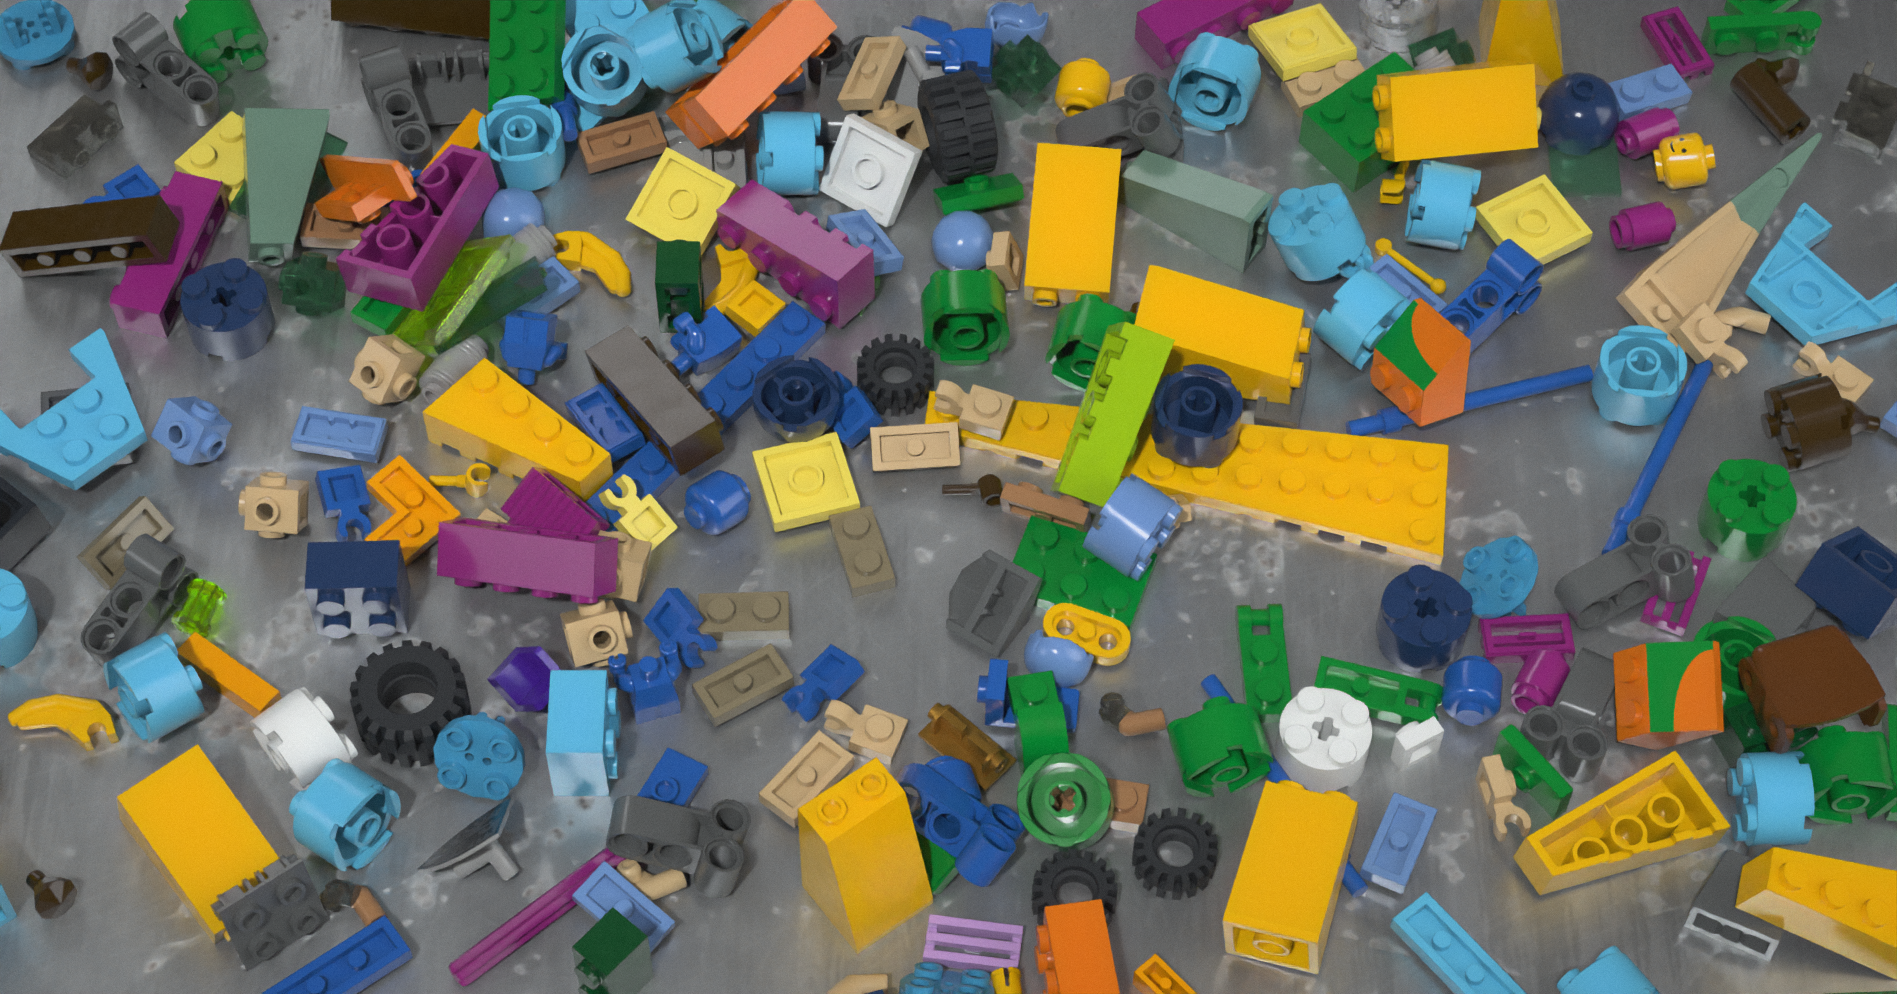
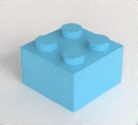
[546,670,621,796]

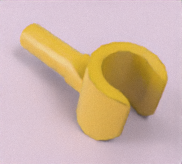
[1380,160,1410,204]
[429,463,491,498]

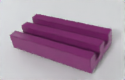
[1640,6,1715,80]
[1640,551,1712,637]
[1477,613,1576,664]

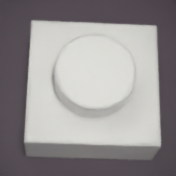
[1390,717,1444,772]

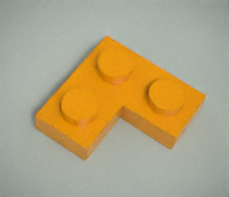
[364,455,461,566]

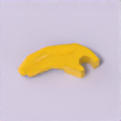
[553,231,631,298]
[703,244,759,315]
[8,693,119,752]

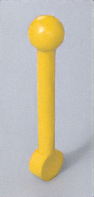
[1375,238,1447,295]

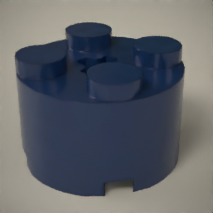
[180,258,275,361]
[1151,364,1243,468]
[1376,564,1472,673]

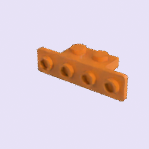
[314,154,417,224]

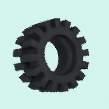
[857,334,934,417]
[1132,808,1219,900]
[1031,849,1118,928]

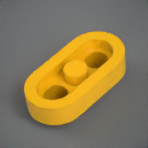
[1043,603,1131,666]

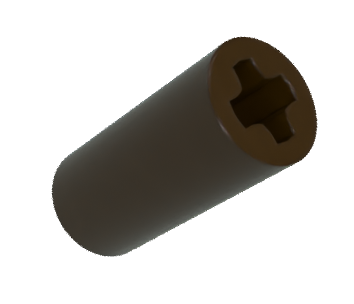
[1730,61,1811,144]

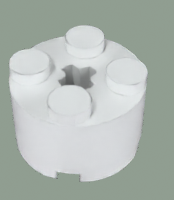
[1274,686,1372,794]
[249,687,358,792]

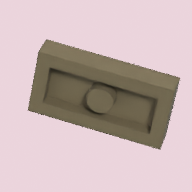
[77,496,174,590]
[829,505,895,598]
[699,591,789,641]
[692,643,794,727]

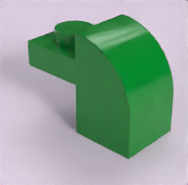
[1006,670,1069,776]

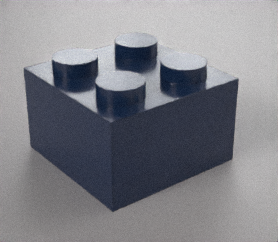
[1795,526,1897,640]
[304,540,410,638]

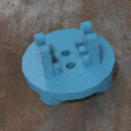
[0,0,76,70]
[1460,536,1539,619]
[433,712,526,800]
[899,962,994,994]

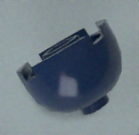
[1538,72,1620,156]
[752,355,839,443]

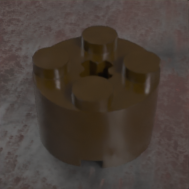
[1761,373,1852,472]

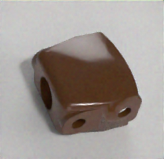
[1739,625,1887,754]

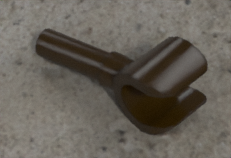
[942,474,1003,508]

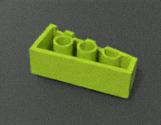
[1050,321,1175,509]

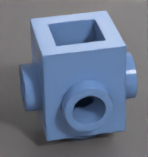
[151,396,232,465]

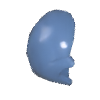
[985,2,1049,53]
[481,187,545,248]
[931,211,993,271]
[1024,630,1094,688]

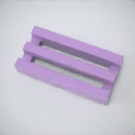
[923,914,1023,975]

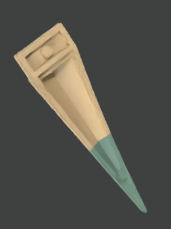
[1616,133,1822,352]

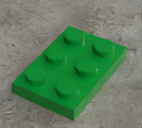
[488,0,566,112]
[1013,515,1157,632]

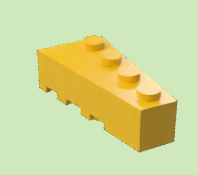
[422,358,613,502]
[1513,750,1731,895]
[1735,847,1897,980]

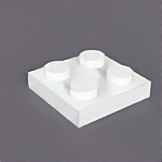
[819,113,923,227]

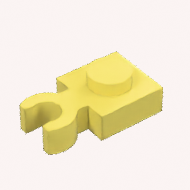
[599,474,678,551]

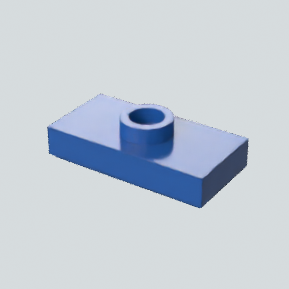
[565,383,646,463]
[637,748,709,808]

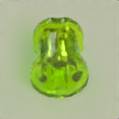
[171,579,227,638]

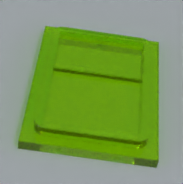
[393,234,516,348]

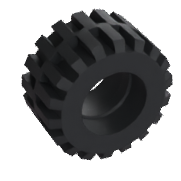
[917,69,998,182]
[350,640,472,767]

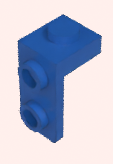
[977,659,1079,733]

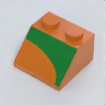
[1370,298,1471,427]
[1613,641,1724,750]

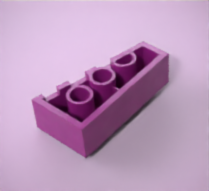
[336,144,499,312]
[716,180,875,329]

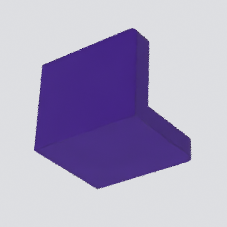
[487,646,561,712]

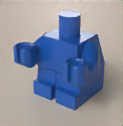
[925,28,994,83]
[670,305,742,376]
[499,309,568,385]
[608,640,682,725]

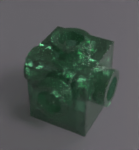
[992,34,1062,108]
[279,252,347,316]

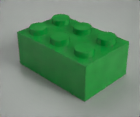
[1299,51,1414,193]

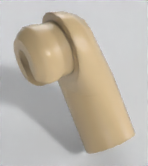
[1714,306,1771,340]
[616,859,687,901]
[826,974,888,994]

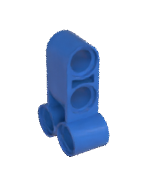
[1441,239,1544,354]
[895,763,1025,887]

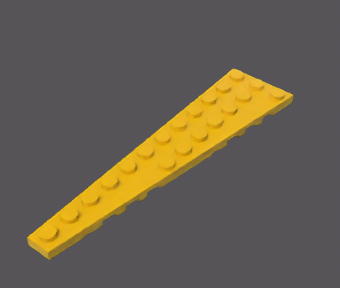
[925,391,1449,565]

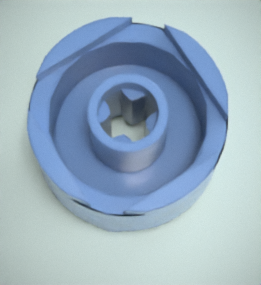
[1083,473,1183,581]

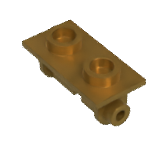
[918,703,1017,792]

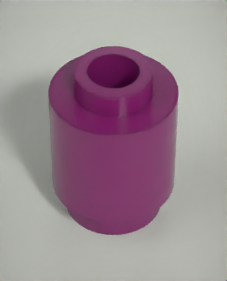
[1615,107,1680,159]
[1609,201,1676,251]
[1510,648,1570,714]

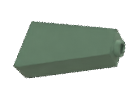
[242,108,330,266]
[1118,150,1273,273]

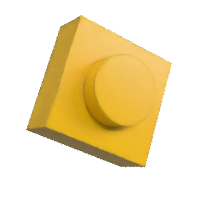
[725,280,786,337]

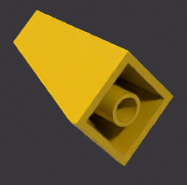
[1478,0,1564,86]
[1372,60,1538,162]
[1024,143,1122,307]
[1134,265,1312,404]
[117,744,279,944]
[798,757,933,955]
[1223,780,1358,975]

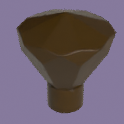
[66,51,113,90]
[1756,57,1800,93]
[1840,398,1880,435]
[26,870,77,919]

